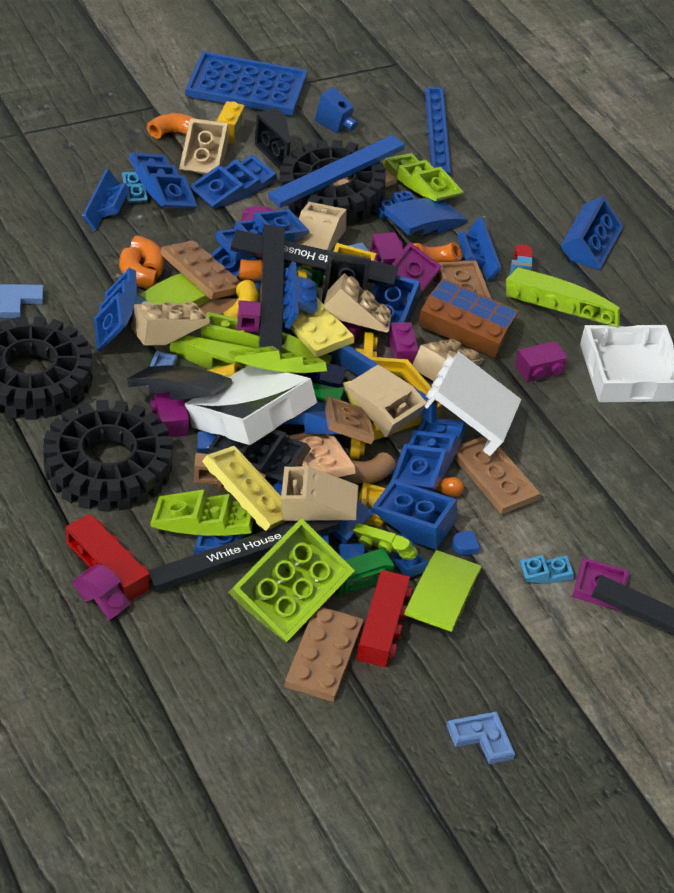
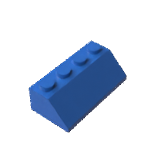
[561,196,624,270]

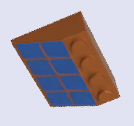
[418,278,519,358]

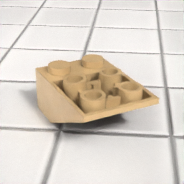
[294,202,347,251]
[324,273,392,333]
[131,302,210,345]
[413,339,484,381]
[344,364,426,437]
[281,467,358,521]

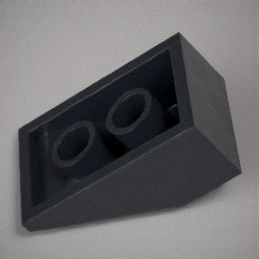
[254,107,291,170]
[322,251,371,304]

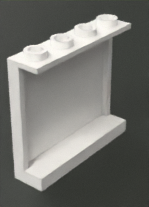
[425,351,521,456]

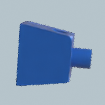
[314,87,358,133]

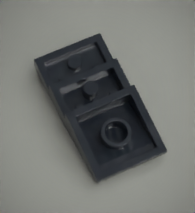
[127,365,233,400]
[207,430,311,485]

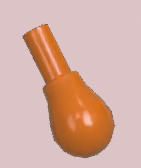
[436,477,464,497]

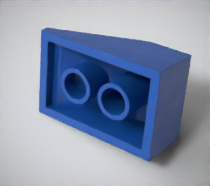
[364,275,422,335]
[371,479,457,550]

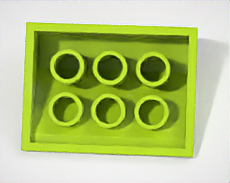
[228,518,355,642]

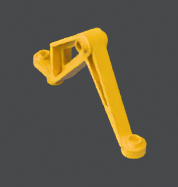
[350,332,442,460]

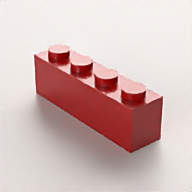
[66,514,150,601]
[356,570,413,668]

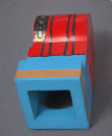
[509,245,532,275]

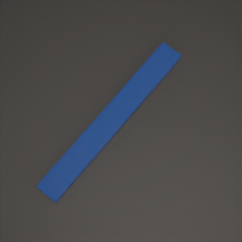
[425,87,451,176]
[268,135,405,208]
[328,345,437,423]

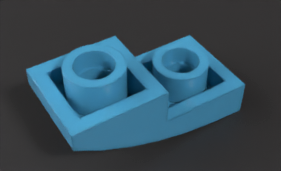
[122,172,147,203]
[520,555,574,583]

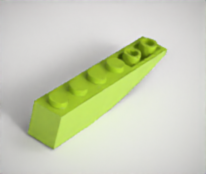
[506,267,620,327]
[201,312,332,373]
[170,335,298,375]

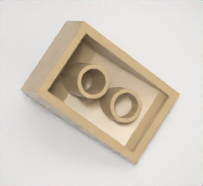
[179,118,230,174]

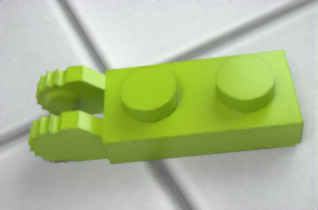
[353,523,418,560]

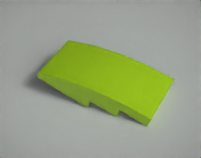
[383,153,464,201]
[139,273,214,307]
[229,346,327,373]
[150,489,255,536]
[404,550,482,632]

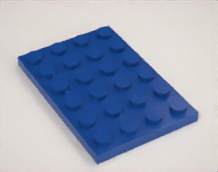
[185,51,308,116]

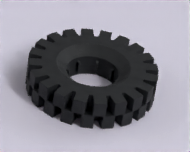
[280,140,386,224]
[0,316,92,420]
[43,400,173,512]

